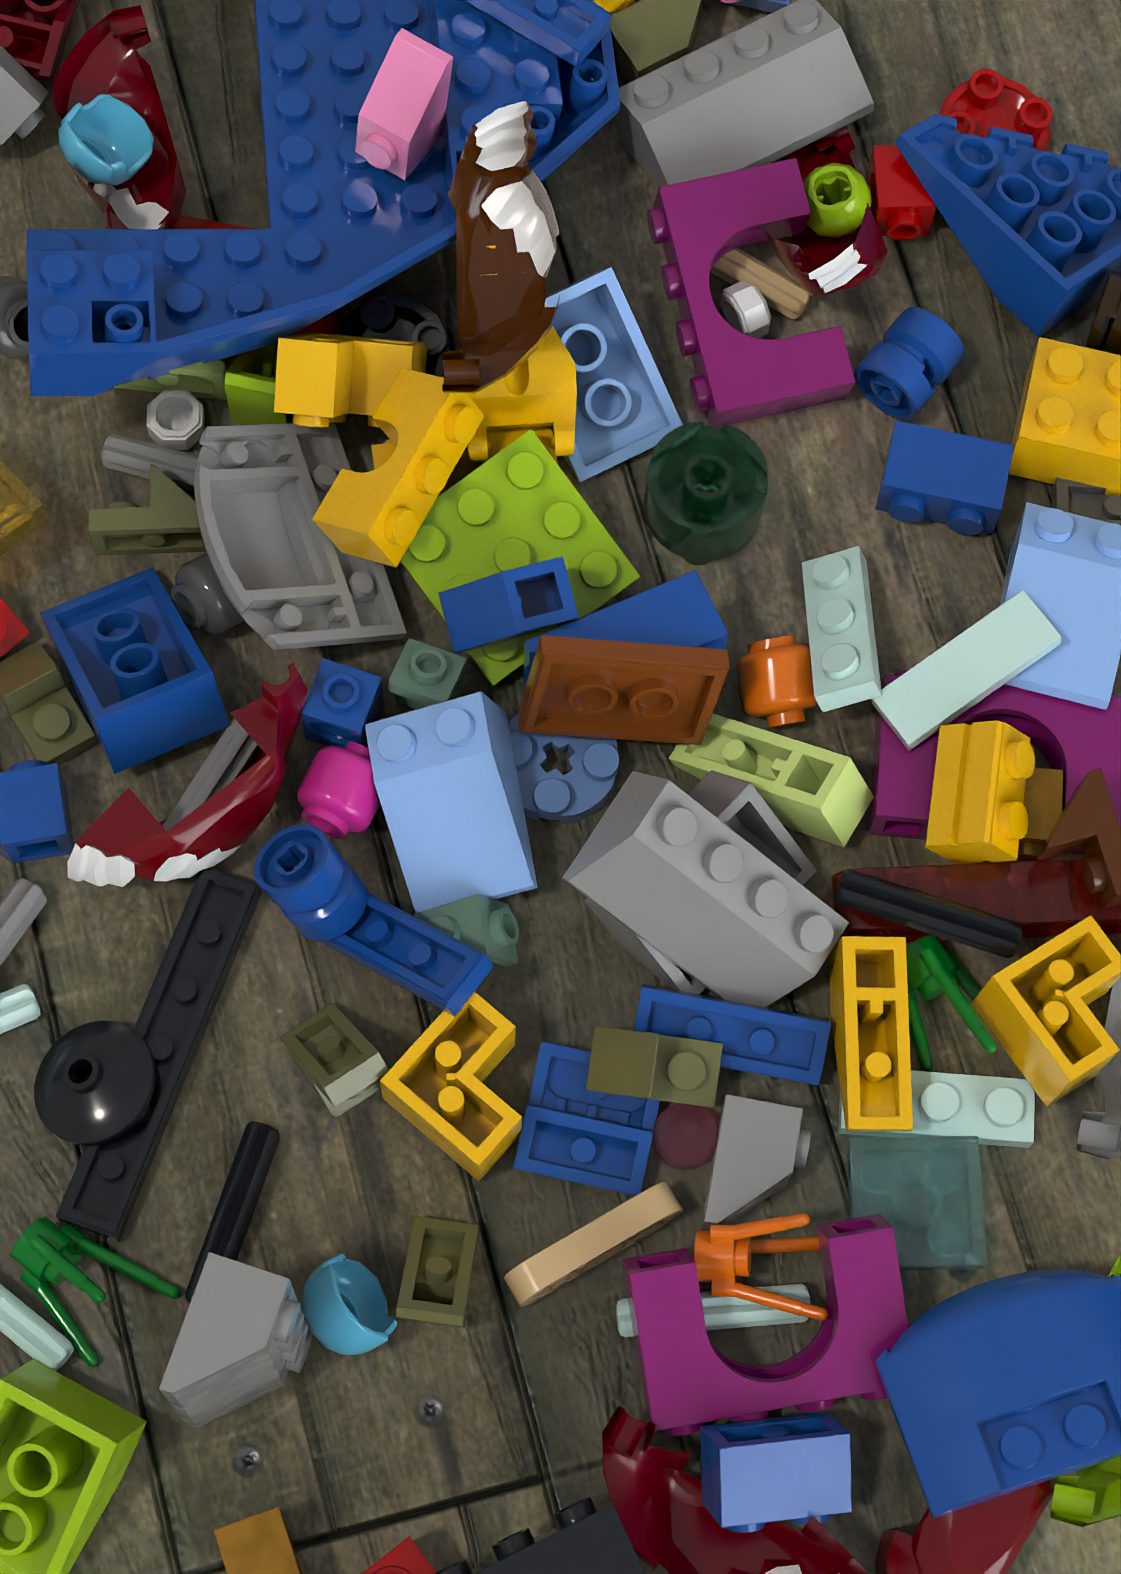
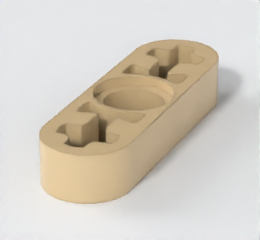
[504,1182,683,1307]

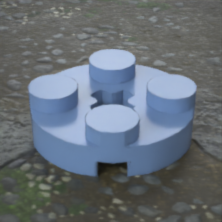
[508,714,619,824]

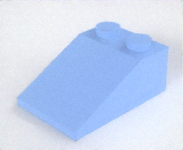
[545,267,685,482]
[999,502,1121,710]
[365,691,538,913]

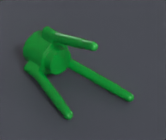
[906,935,997,1071]
[11,1216,180,1367]

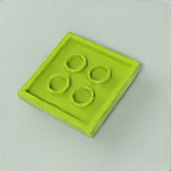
[400,429,641,687]

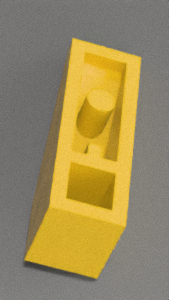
[829,936,913,1132]

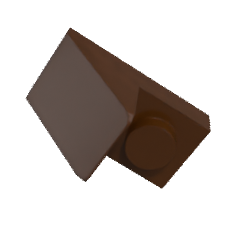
[1036,768,1121,909]

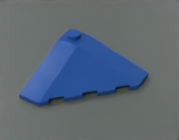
[895,114,1121,337]

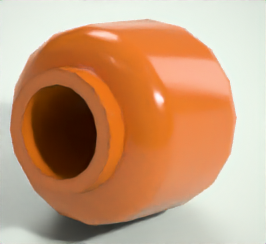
[736,635,818,728]

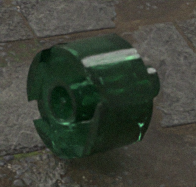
[643,421,768,566]

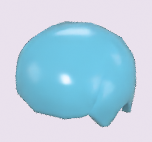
[58,94,154,185]
[302,1253,397,1355]

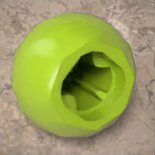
[803,162,872,238]

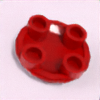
[939,69,1053,151]

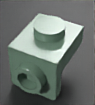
[388,638,467,709]
[414,894,519,967]

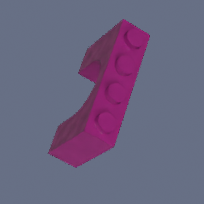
[647,158,855,429]
[869,670,1121,855]
[622,1214,908,1436]

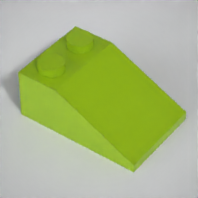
[0,1359,147,1574]

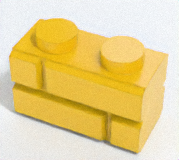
[925,720,1035,864]

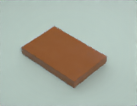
[518,635,730,745]

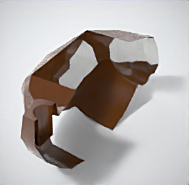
[442,101,560,394]

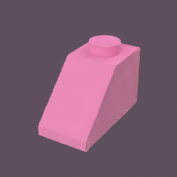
[355,28,453,180]

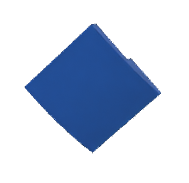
[513,1041,660,1195]

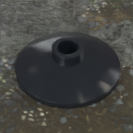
[34,1021,156,1146]

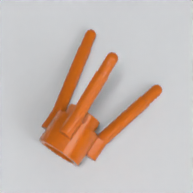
[694,1213,828,1321]

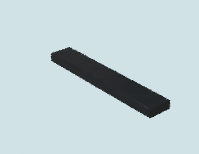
[56,868,262,1243]

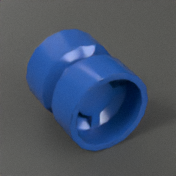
[854,307,965,421]
[254,825,368,941]

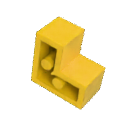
[274,332,428,427]
[971,915,1121,1107]
[380,991,522,1182]

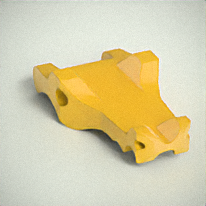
[467,245,577,462]

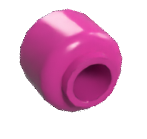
[296,742,381,839]

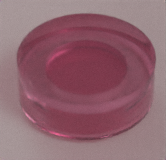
[652,1103,718,1171]

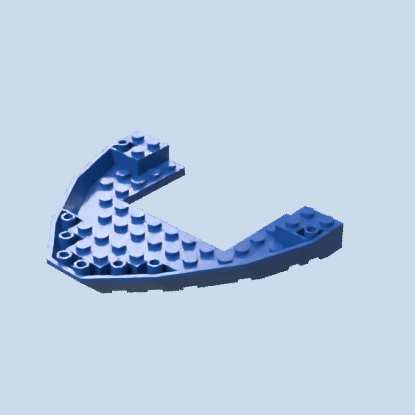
[26,0,621,396]

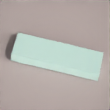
[871,589,1062,751]

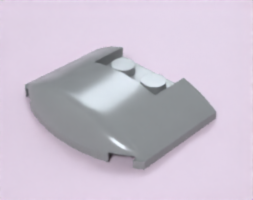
[194,422,407,650]

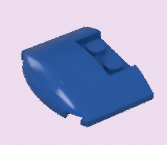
[875,1269,1121,1519]

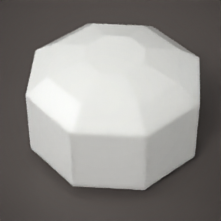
[720,280,771,338]
[146,390,205,450]

